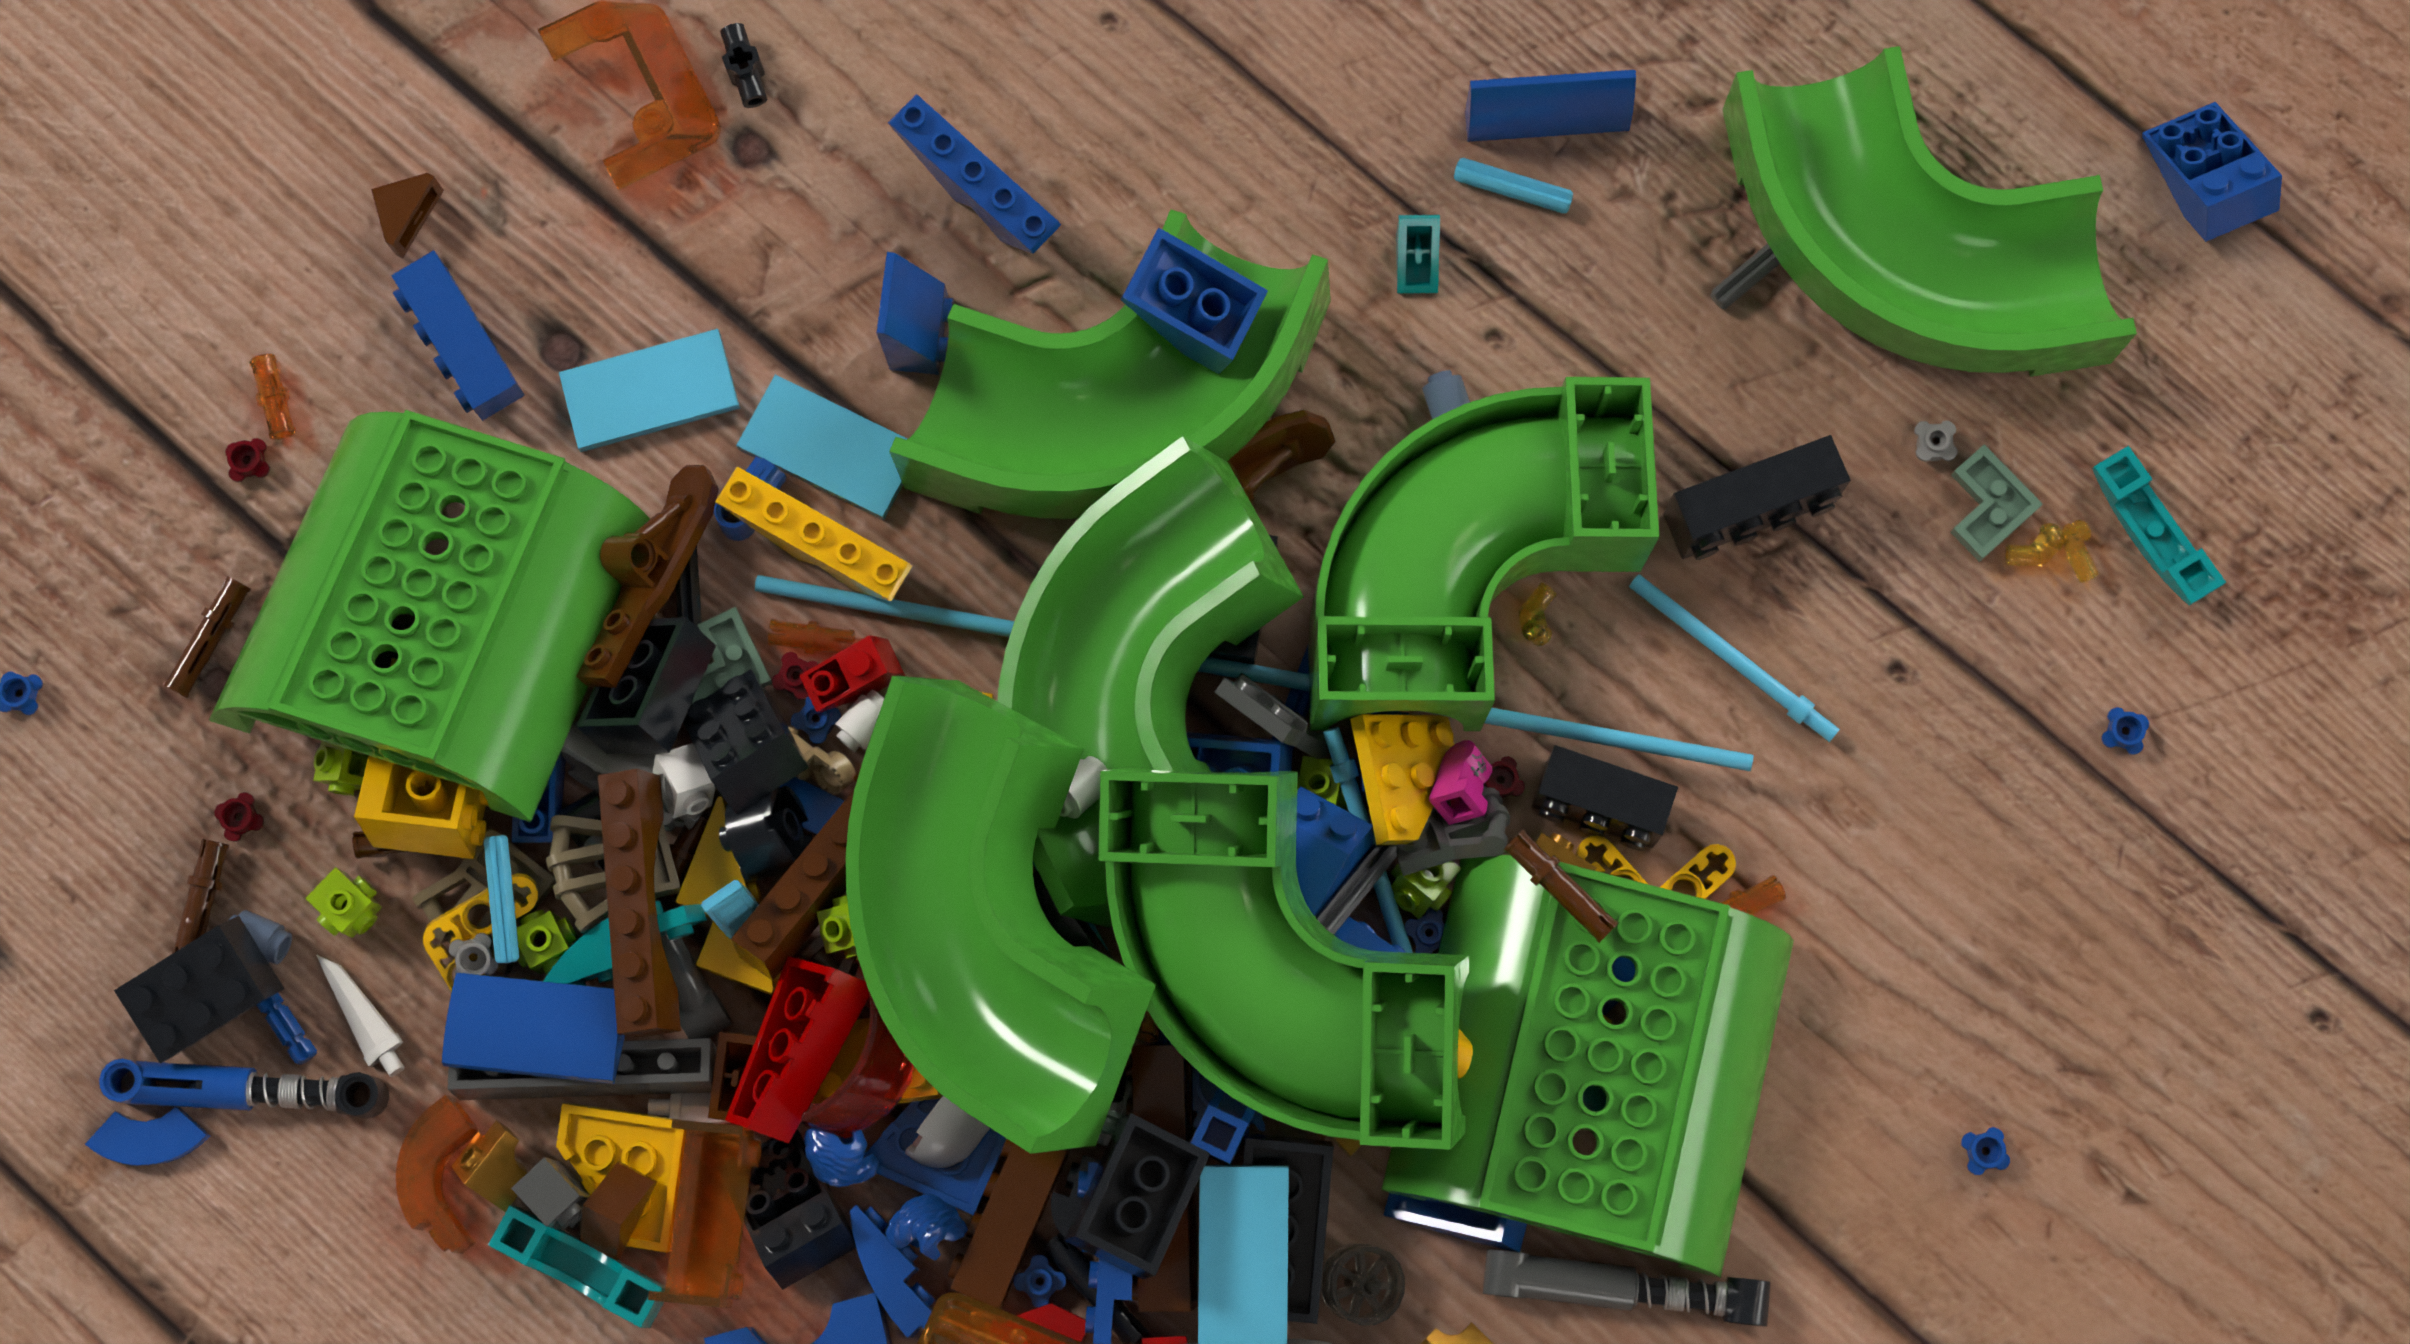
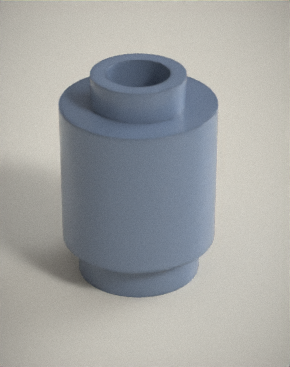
[1422,370,1470,420]
[229,910,292,965]

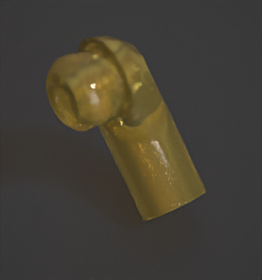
[2060,519,2099,583]
[2005,523,2064,566]
[1519,582,1557,646]

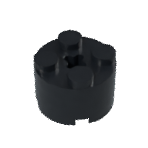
[719,785,812,882]

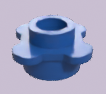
[0,671,43,715]
[791,696,842,744]
[2101,707,2149,755]
[1404,908,1445,954]
[1961,1127,2010,1175]
[1014,1255,1066,1308]

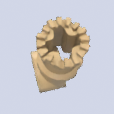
[788,726,856,795]

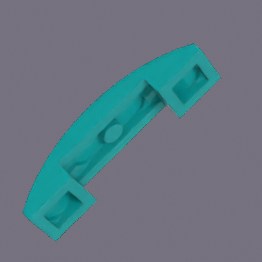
[2092,445,2226,606]

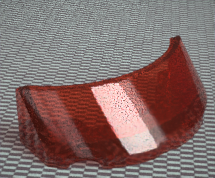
[801,957,915,1140]

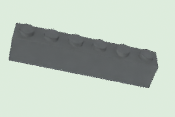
[448,1038,717,1100]

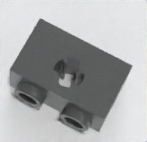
[511,1157,590,1230]

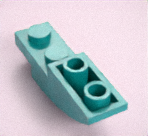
[543,901,707,986]

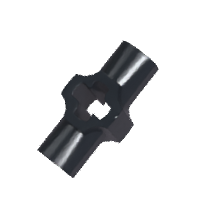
[720,23,768,108]

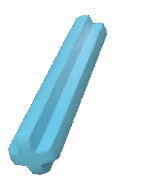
[1454,158,1573,214]
[484,835,519,964]

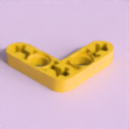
[1575,835,1736,899]
[423,873,538,992]

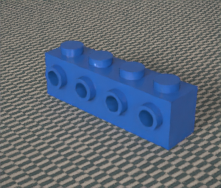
[391,250,525,421]

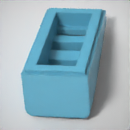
[701,880,759,939]

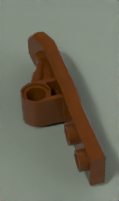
[1227,410,1336,503]
[576,465,719,688]

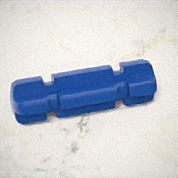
[257,993,317,1065]

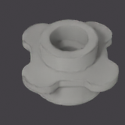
[1914,420,1958,462]
[449,933,498,975]

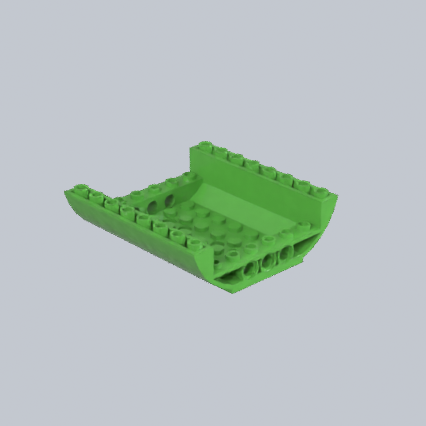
[209,410,650,822]
[1381,855,1794,1278]

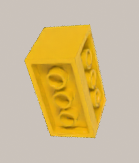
[354,658,489,859]

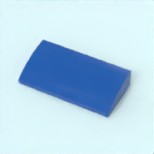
[1465,70,1636,142]
[442,973,625,1084]

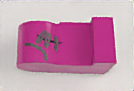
[1429,740,1492,825]

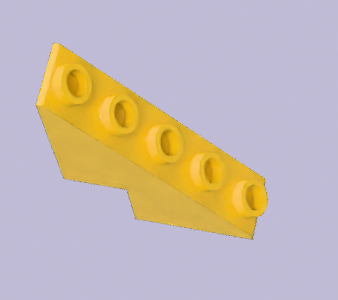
[715,467,913,601]
[675,796,782,996]

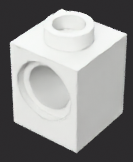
[652,743,715,819]

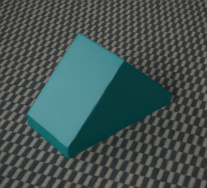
[1396,215,1440,293]

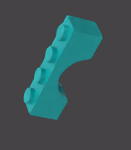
[488,1206,671,1328]

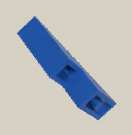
[888,94,1061,254]

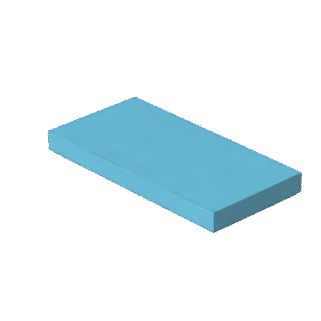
[559,329,740,452]
[736,374,907,520]
[1198,1165,1289,1344]

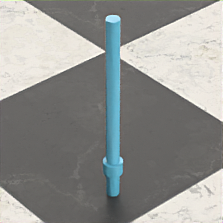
[1629,574,1840,742]
[1323,727,1413,953]

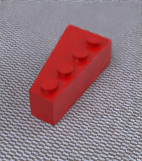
[725,956,870,1144]

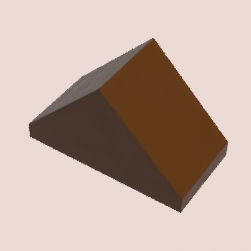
[371,173,444,259]
[708,1031,757,1121]
[579,1162,657,1261]

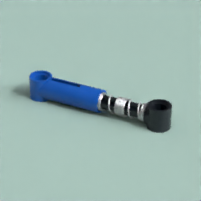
[99,1059,389,1119]

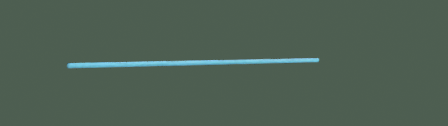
[755,575,1754,771]

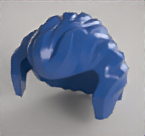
[804,1128,879,1187]
[886,1194,968,1261]

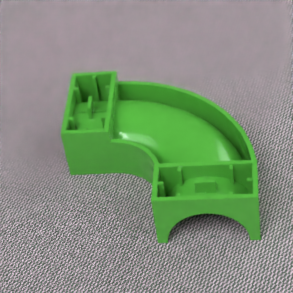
[1722,46,2137,377]
[889,209,1331,519]
[1308,377,1659,731]
[997,436,1304,928]
[846,676,1156,1154]
[1099,766,1470,1150]

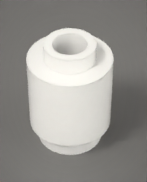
[835,689,884,752]
[1060,756,1108,819]

